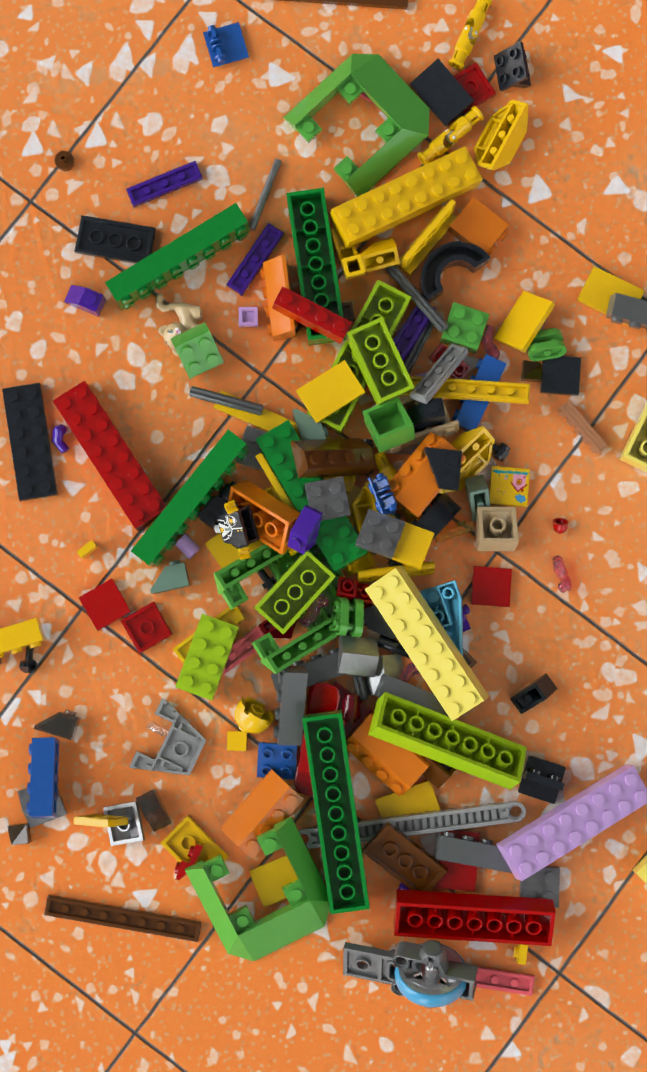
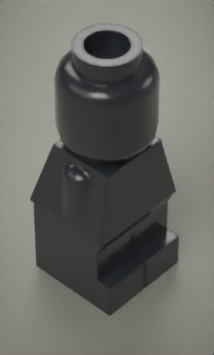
[197,481,236,529]

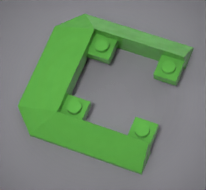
[283,54,430,197]
[214,544,352,674]
[185,817,330,961]

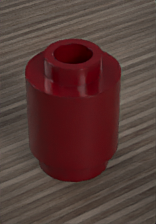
[341,695,361,723]

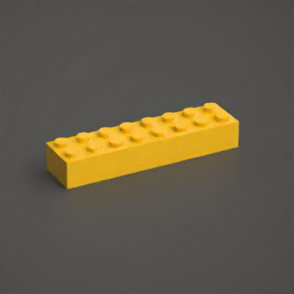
[329,146,483,249]

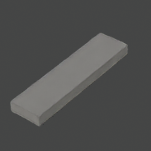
[410,343,468,404]

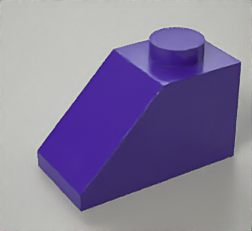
[64,285,106,317]
[287,505,323,555]

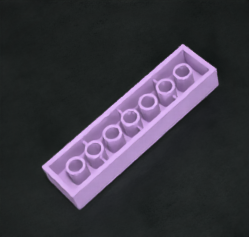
[496,764,647,881]

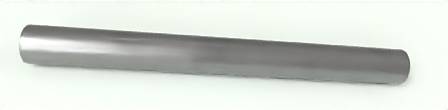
[249,159,282,231]

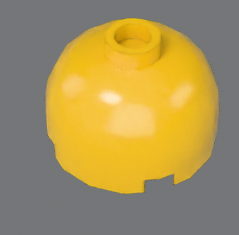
[234,697,274,734]

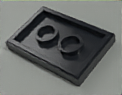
[410,58,475,127]

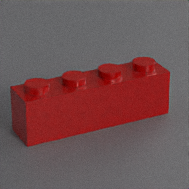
[272,286,352,344]

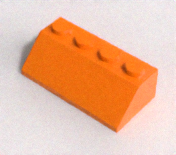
[260,255,296,341]
[385,431,466,517]
[228,480,300,555]
[346,713,430,797]
[220,769,304,859]

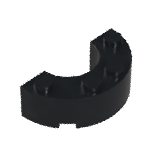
[420,241,491,303]
[411,493,462,539]

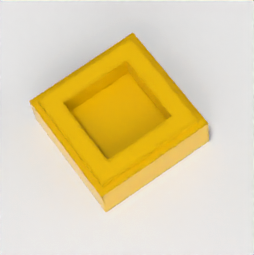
[77,540,98,559]
[227,731,247,751]

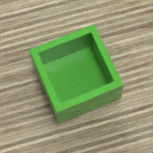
[440,302,489,354]
[170,322,224,379]
[363,397,416,453]

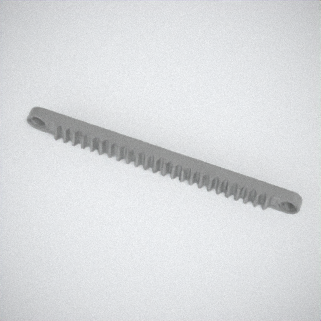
[298,801,526,849]

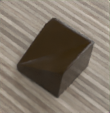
[521,360,542,382]
[8,823,31,845]

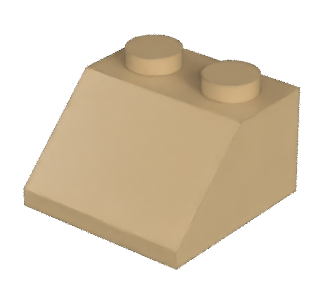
[475,507,519,551]

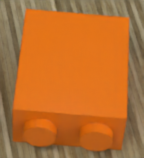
[448,197,509,255]

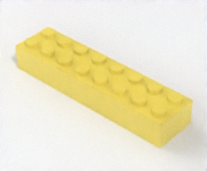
[365,566,489,721]

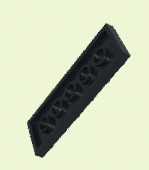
[2,383,58,502]

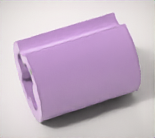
[175,534,201,559]

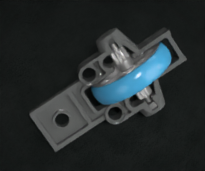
[343,940,478,1009]

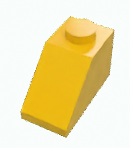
[361,237,400,273]

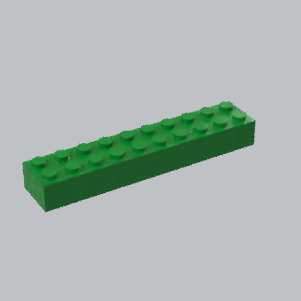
[302,710,370,914]

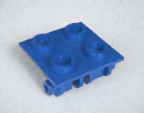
[203,22,249,68]
[368,473,398,516]
[257,741,297,779]

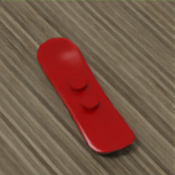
[294,683,340,796]

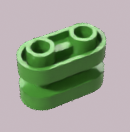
[527,328,566,361]
[333,597,364,637]

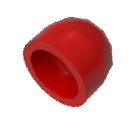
[553,518,569,534]

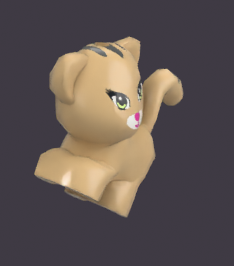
[156,294,202,356]

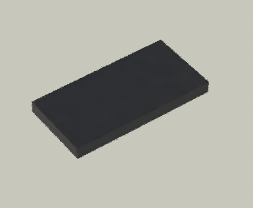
[74,215,156,264]

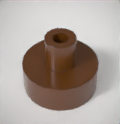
[55,151,75,171]

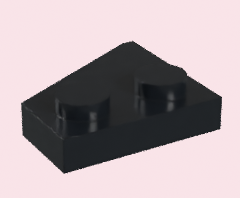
[424,447,462,491]

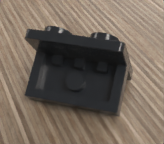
[494,42,531,91]
[518,755,566,804]

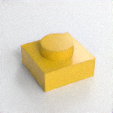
[513,944,528,965]

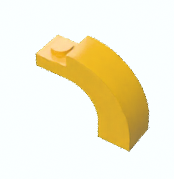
[330,228,366,280]

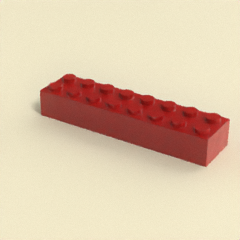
[53,380,167,531]
[394,889,556,946]

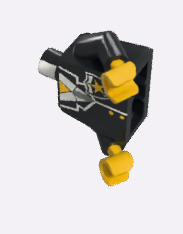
[214,500,259,560]

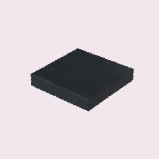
[540,356,581,396]

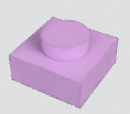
[239,307,258,327]

